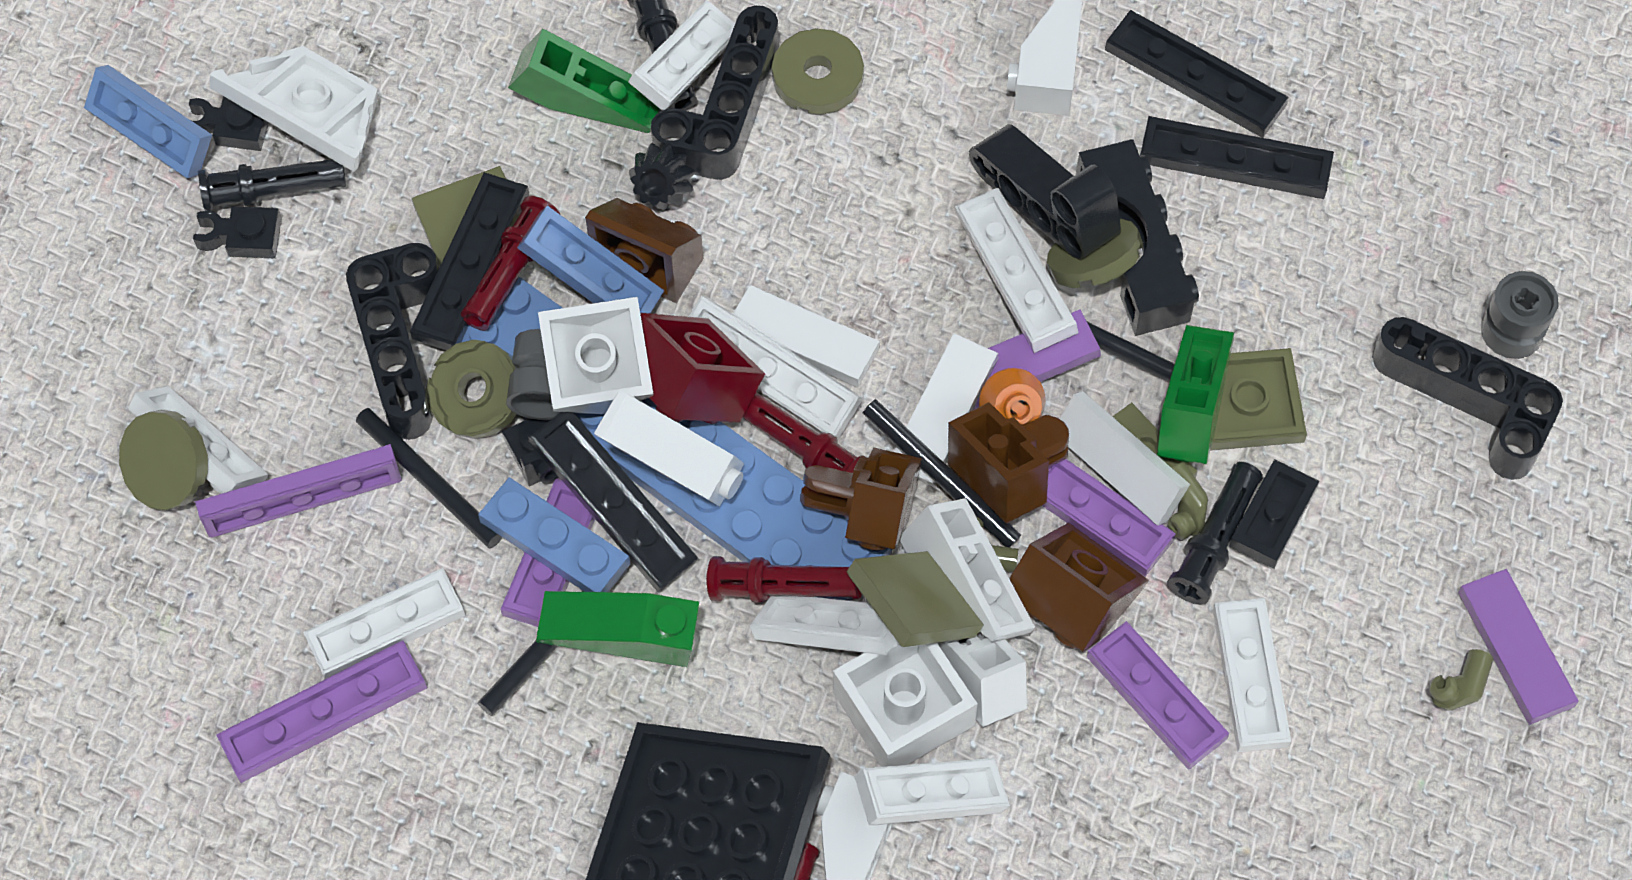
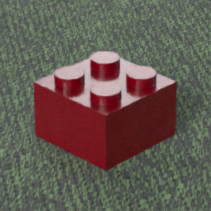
[640,313,765,424]

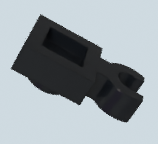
[189,96,269,151]
[193,206,282,259]

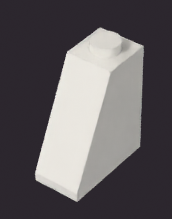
[594,389,744,507]

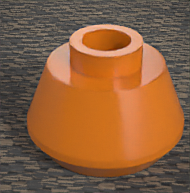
[979,368,1046,426]

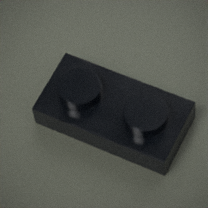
[1229,459,1320,569]

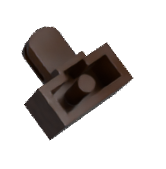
[948,402,1069,524]
[800,447,922,550]

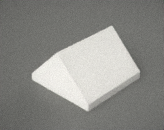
[538,297,653,414]

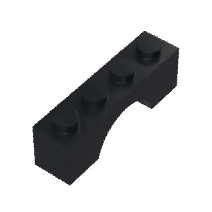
[1076,139,1199,336]

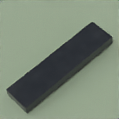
[1105,10,1289,138]
[1140,116,1334,199]
[410,172,529,350]
[528,412,698,593]

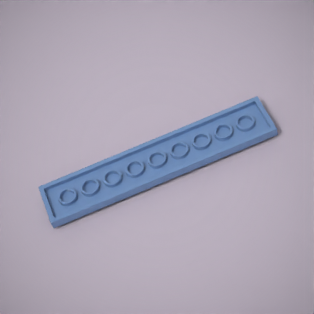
[462,277,892,601]

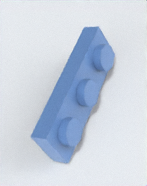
[84,65,212,178]
[517,206,664,313]
[478,477,630,592]

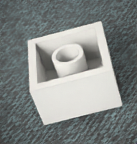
[833,640,978,767]

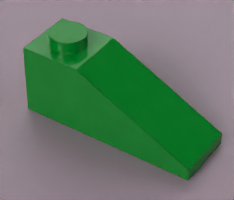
[508,28,659,133]
[1157,325,1235,464]
[536,591,699,667]

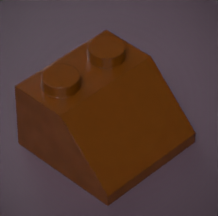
[585,198,704,304]
[1009,522,1149,652]

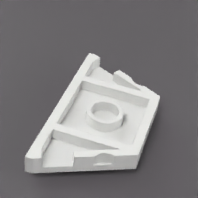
[210,46,377,172]

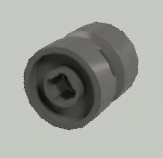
[1481,271,1559,359]
[506,329,560,420]

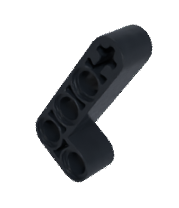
[650,5,779,180]
[969,124,1121,260]
[346,243,439,440]
[1372,317,1563,480]

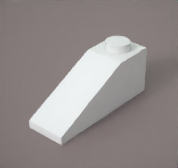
[1007,0,1082,116]
[899,498,1035,642]
[937,631,1027,727]
[816,771,894,880]

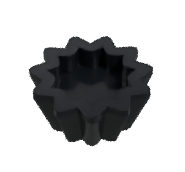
[629,143,695,210]

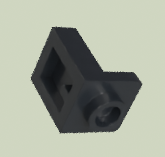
[502,418,559,487]

